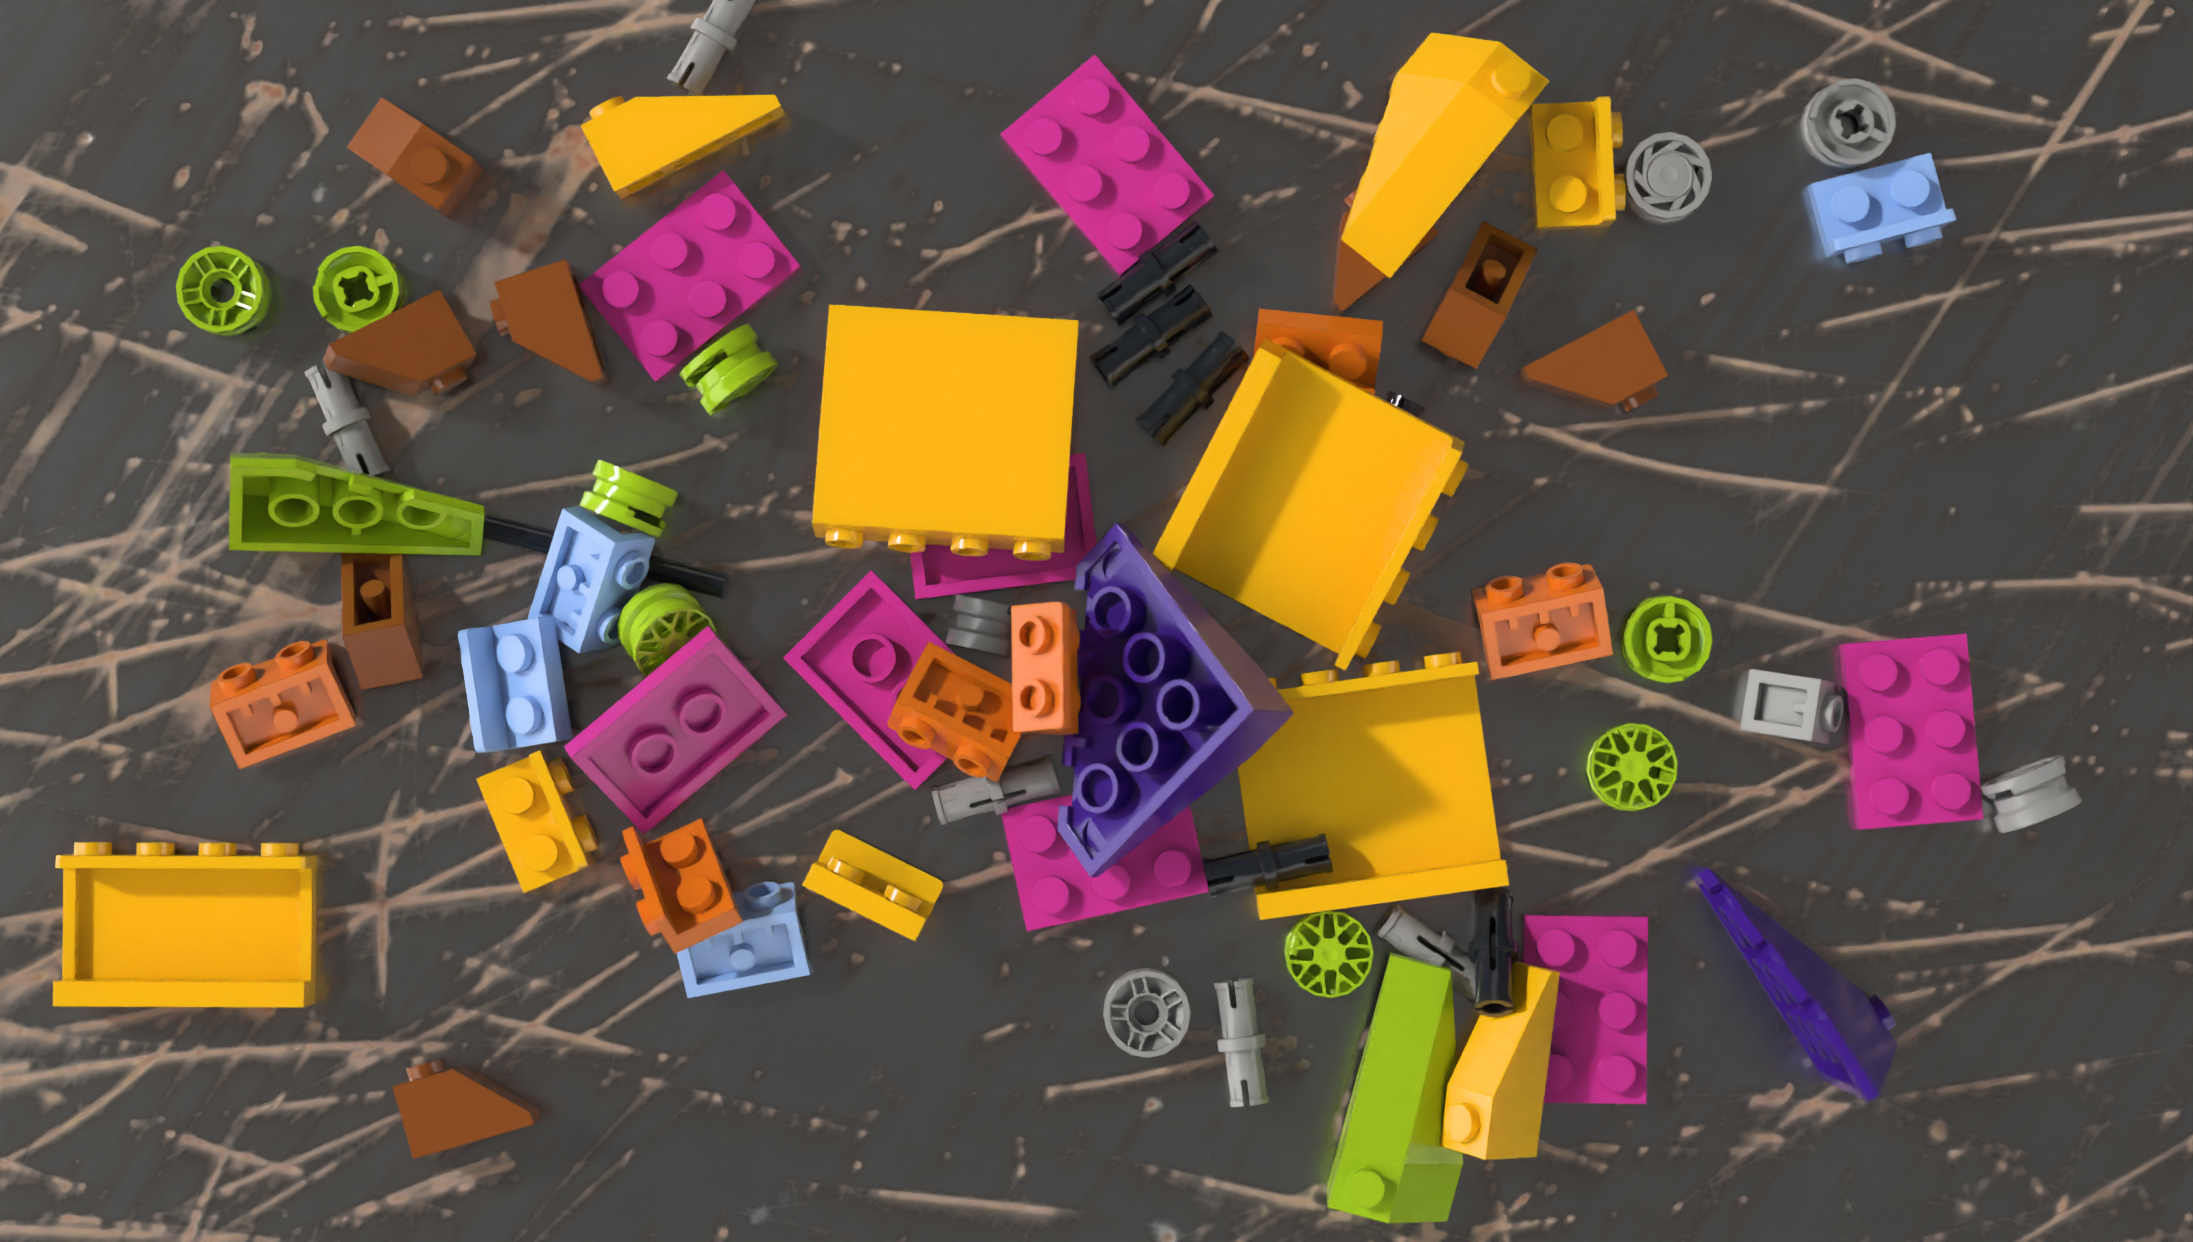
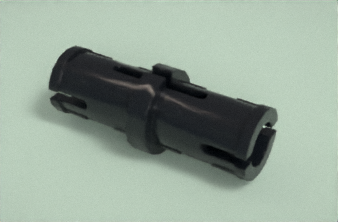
[1096,220,1219,326]
[1090,284,1213,389]
[1135,331,1250,447]
[1203,833,1333,898]
[1469,887,1519,1017]

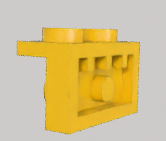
[1529,96,1626,230]
[476,750,599,893]
[802,829,944,941]

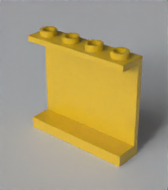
[812,304,1079,561]
[1152,338,1469,671]
[1237,652,1509,920]

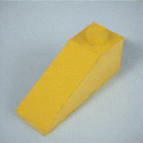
[580,95,785,200]
[1440,961,1560,1160]

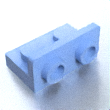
[1807,153,1956,264]
[527,506,655,653]
[458,616,573,753]
[677,881,810,998]

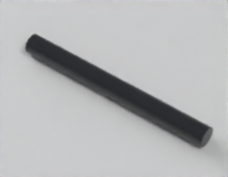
[483,514,729,598]

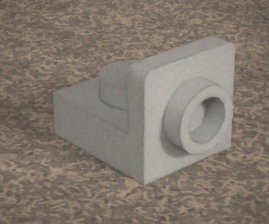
[1740,669,1843,744]

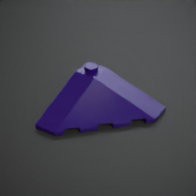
[1057,523,1294,877]
[1689,866,1897,1102]

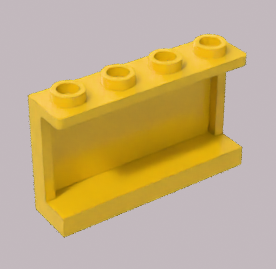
[53,842,317,1008]

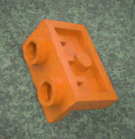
[1253,308,1383,395]
[1471,563,1613,680]
[1011,602,1081,735]
[209,639,356,770]
[887,641,1022,781]
[620,818,743,954]

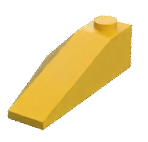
[1341,32,1549,278]

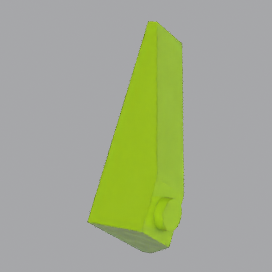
[229,452,485,556]
[1327,952,1463,1223]

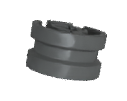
[945,595,1012,658]

